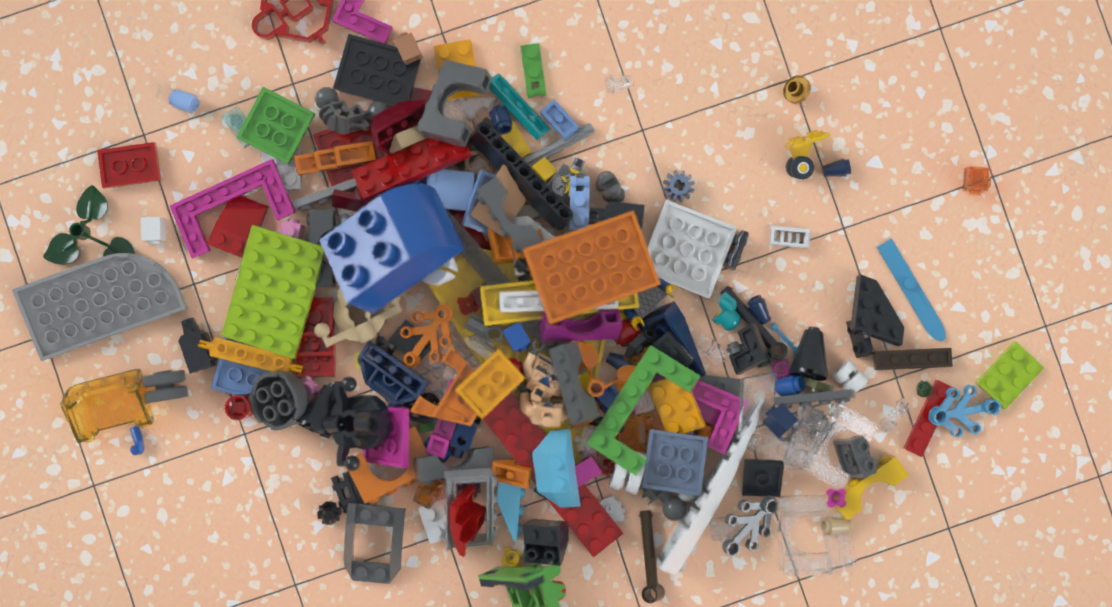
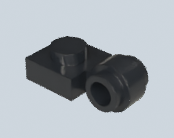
[624,329,657,360]

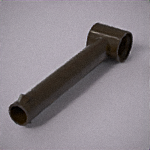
[639,510,665,604]

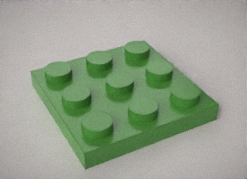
[236,87,316,165]

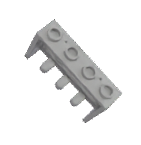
[444,468,497,551]

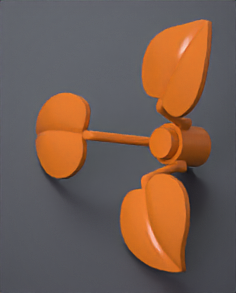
[570,341,651,428]

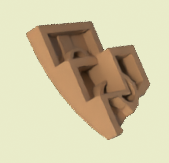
[470,164,527,237]

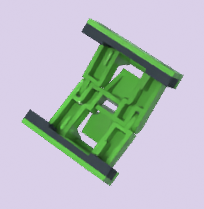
[478,563,566,607]

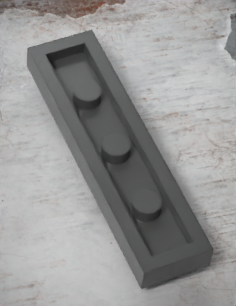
[774,389,855,409]

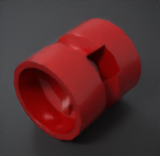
[224,394,253,421]

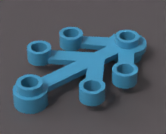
[929,384,1001,438]

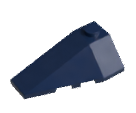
[638,301,706,377]

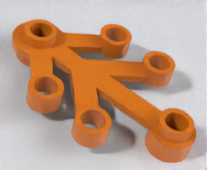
[400,304,453,367]

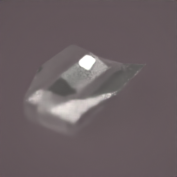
[463,335,496,360]

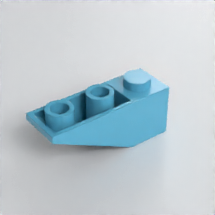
[497,482,525,541]

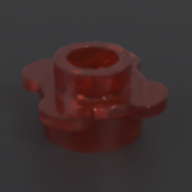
[457,294,479,315]
[601,459,615,477]

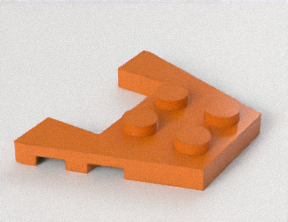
[411,346,478,426]

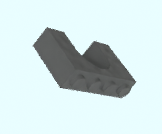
[417,60,492,147]

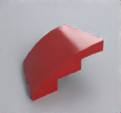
[449,484,486,557]

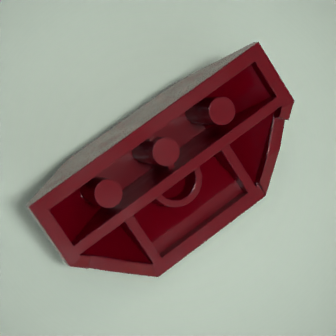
[371,99,429,155]

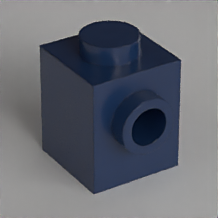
[763,403,798,438]

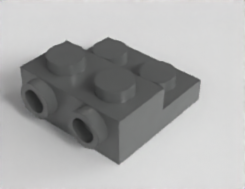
[833,436,877,478]

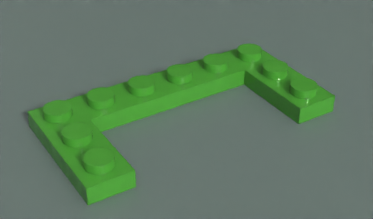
[587,345,700,476]

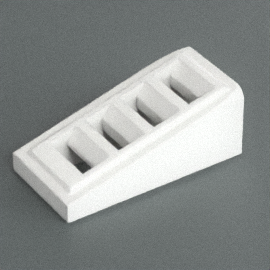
[769,226,811,249]

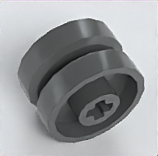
[141,370,189,404]

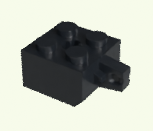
[589,202,645,229]

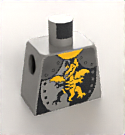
[548,157,587,202]

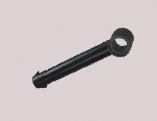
[720,285,788,360]

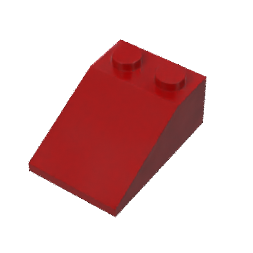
[207,196,269,258]

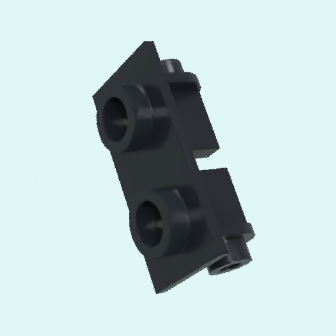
[846,320,874,358]

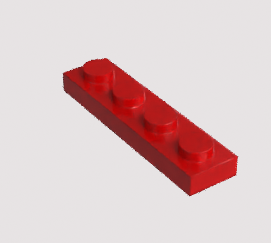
[903,379,954,457]

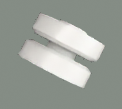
[609,451,646,495]

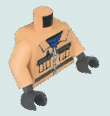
[523,340,585,402]
[518,382,569,427]

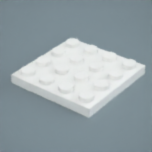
[647,200,738,299]

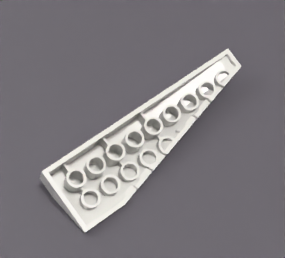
[656,397,763,575]

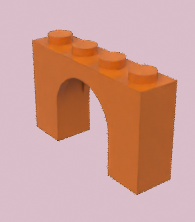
[349,427,429,505]

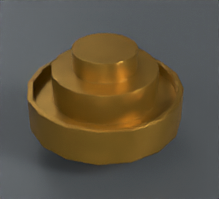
[783,75,811,104]

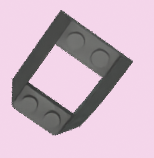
[344,503,406,584]

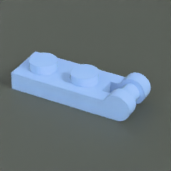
[569,176,590,231]

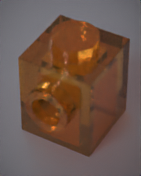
[963,166,991,196]
[412,480,444,509]

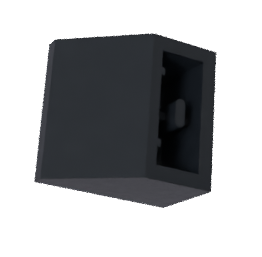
[523,519,569,566]

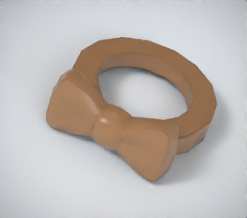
[464,151,490,174]

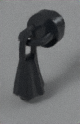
[514,257,533,282]

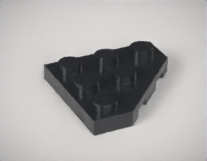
[850,275,904,346]

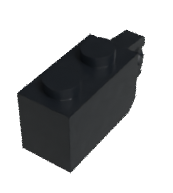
[178,317,217,374]

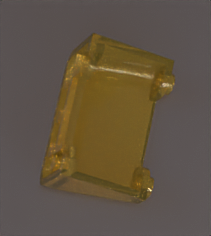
[60,369,154,443]

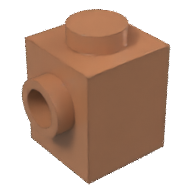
[394,32,423,65]

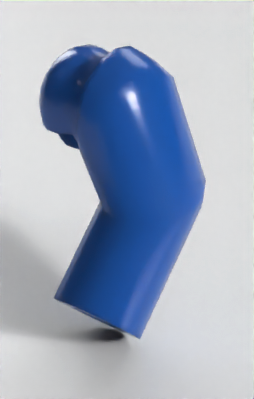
[130,426,144,456]

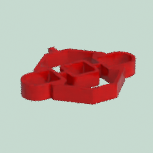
[252,0,334,46]

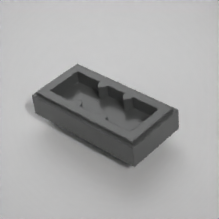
[701,375,741,397]

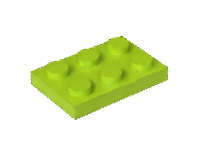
[975,341,1044,410]

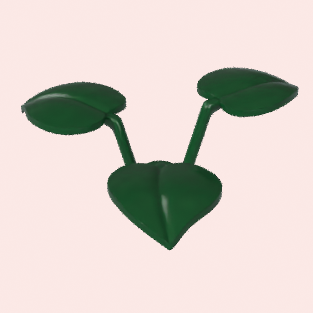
[43,185,135,265]

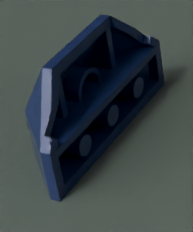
[358,341,429,406]

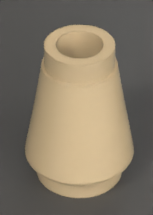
[821,516,852,535]

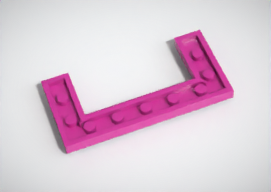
[332,0,393,44]
[170,159,296,259]
[631,356,747,455]

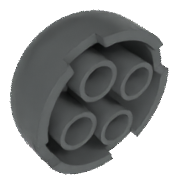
[249,370,308,430]

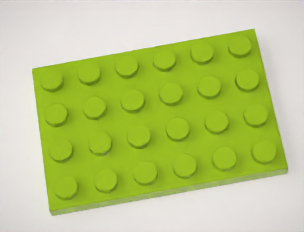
[221,225,325,359]

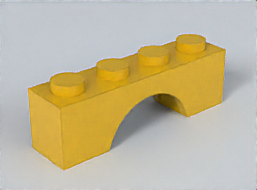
[834,455,909,521]

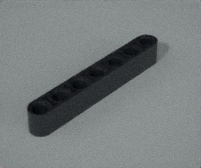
[470,122,573,230]

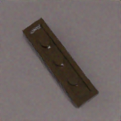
[873,348,953,370]

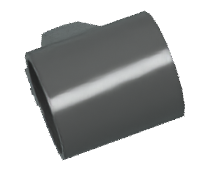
[465,313,503,343]

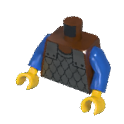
[623,277,680,331]

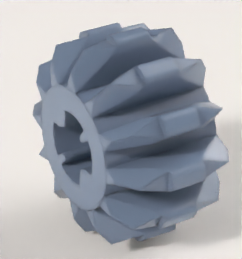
[662,170,695,203]

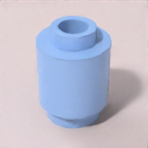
[169,89,200,113]

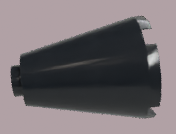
[789,327,828,381]
[296,383,336,439]

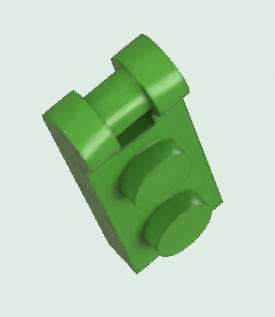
[520,43,547,98]

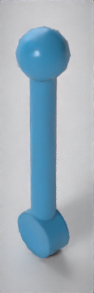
[771,323,798,354]

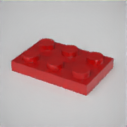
[97,142,161,189]

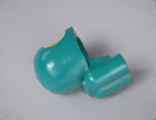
[712,292,740,331]

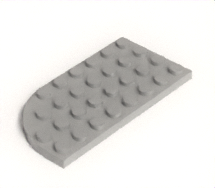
[12,253,187,361]

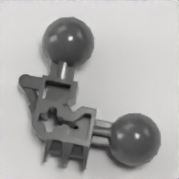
[315,87,389,134]
[638,475,687,521]

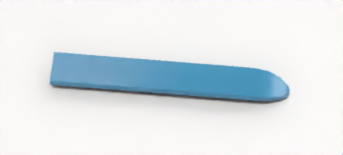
[876,239,945,341]

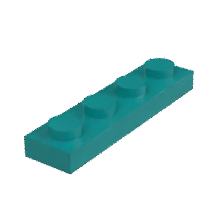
[488,73,550,140]

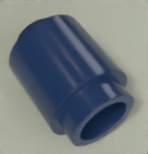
[489,105,513,135]

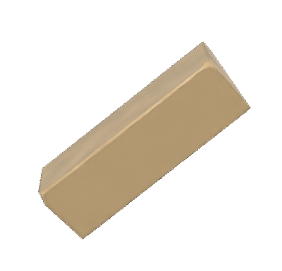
[389,125,426,153]

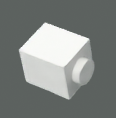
[141,217,166,245]

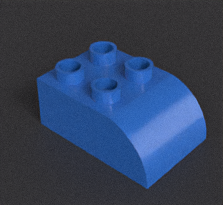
[320,184,465,314]

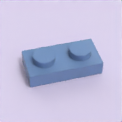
[540,99,579,141]

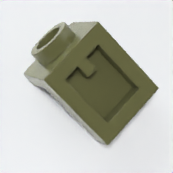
[804,378,834,393]

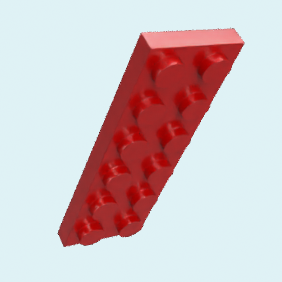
[352,138,472,203]

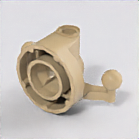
[314,289,403,348]

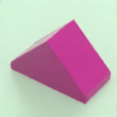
[575,453,602,487]

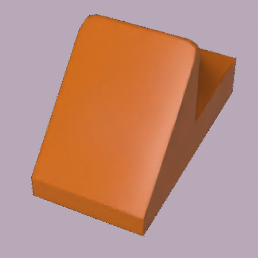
[492,459,532,489]

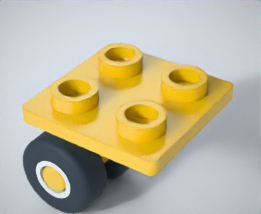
[785,129,831,180]

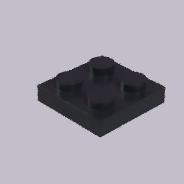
[741,459,784,497]

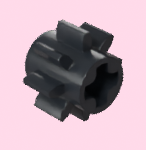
[317,501,341,525]

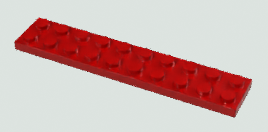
[483,392,624,558]

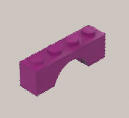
[539,309,623,342]

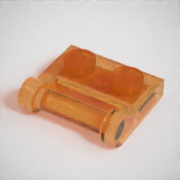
[620,413,655,453]

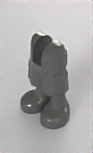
[596,171,625,203]

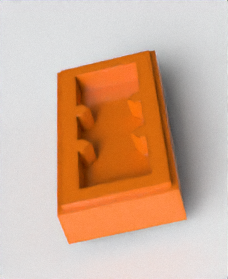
[487,228,515,264]

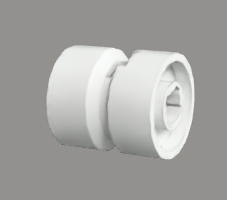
[831,359,868,393]

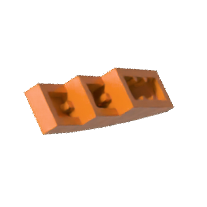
[293,141,376,176]

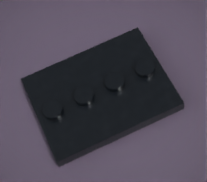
[333,34,423,106]

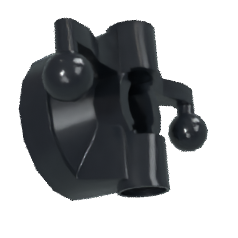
[323,376,391,471]

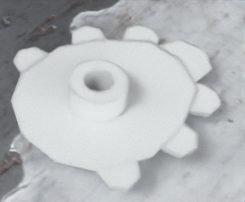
[600,495,626,524]

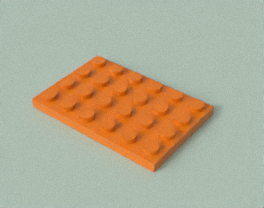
[522,210,661,325]

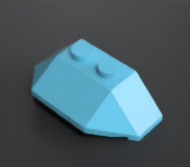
[532,429,580,508]

